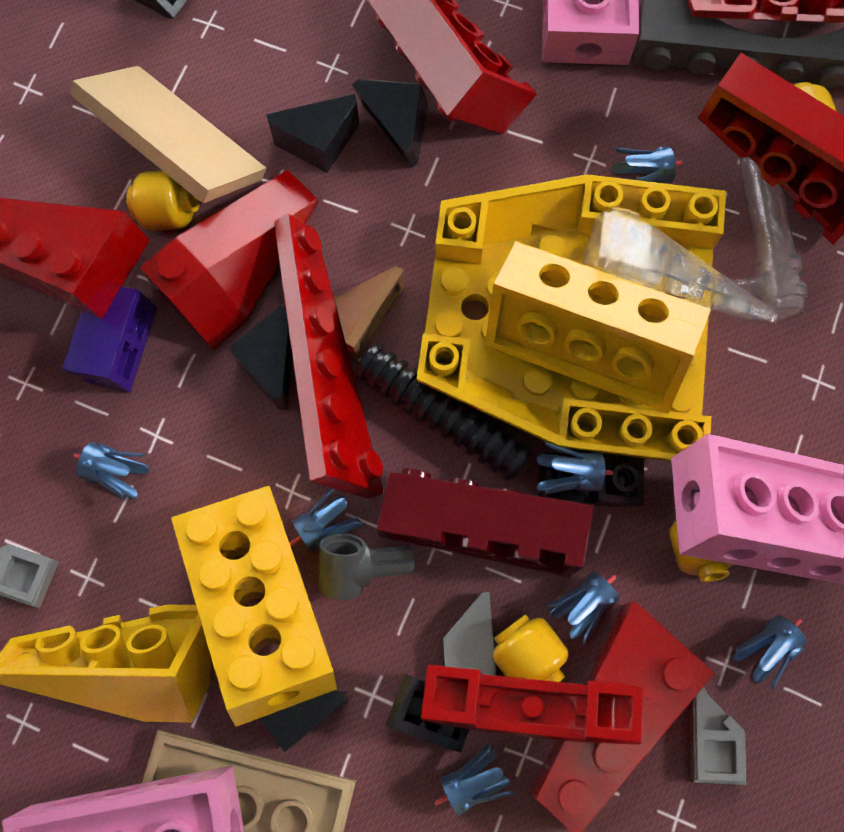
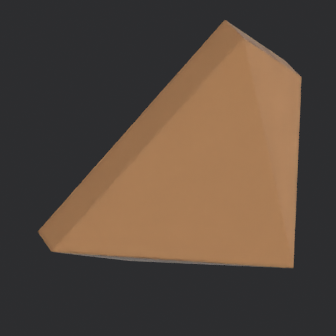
[334,266,405,362]

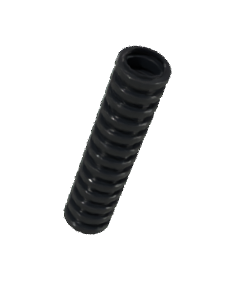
[356,343,532,481]

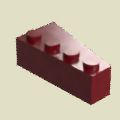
[377,468,594,578]

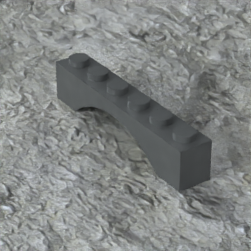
[632,0,844,88]

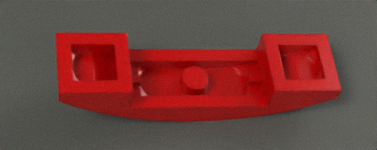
[421,664,644,744]

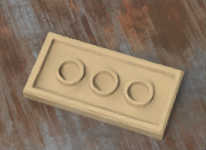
[70,66,266,203]
[142,729,357,832]

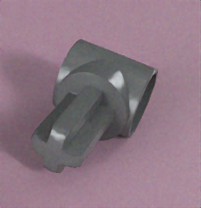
[318,533,415,600]

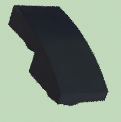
[539,452,644,507]

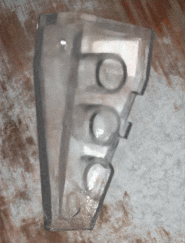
[582,207,778,323]

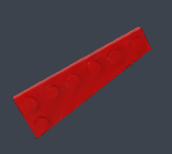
[274,213,383,499]

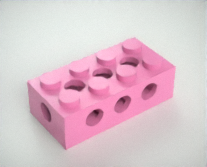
[542,0,639,65]
[671,434,844,585]
[2,765,244,832]

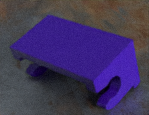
[62,287,157,393]

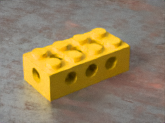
[484,242,711,414]
[171,486,337,727]

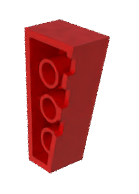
[698,53,844,245]
[0,198,150,319]
[530,601,715,832]

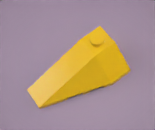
[0,605,211,723]

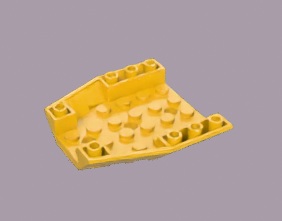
[417,174,726,462]

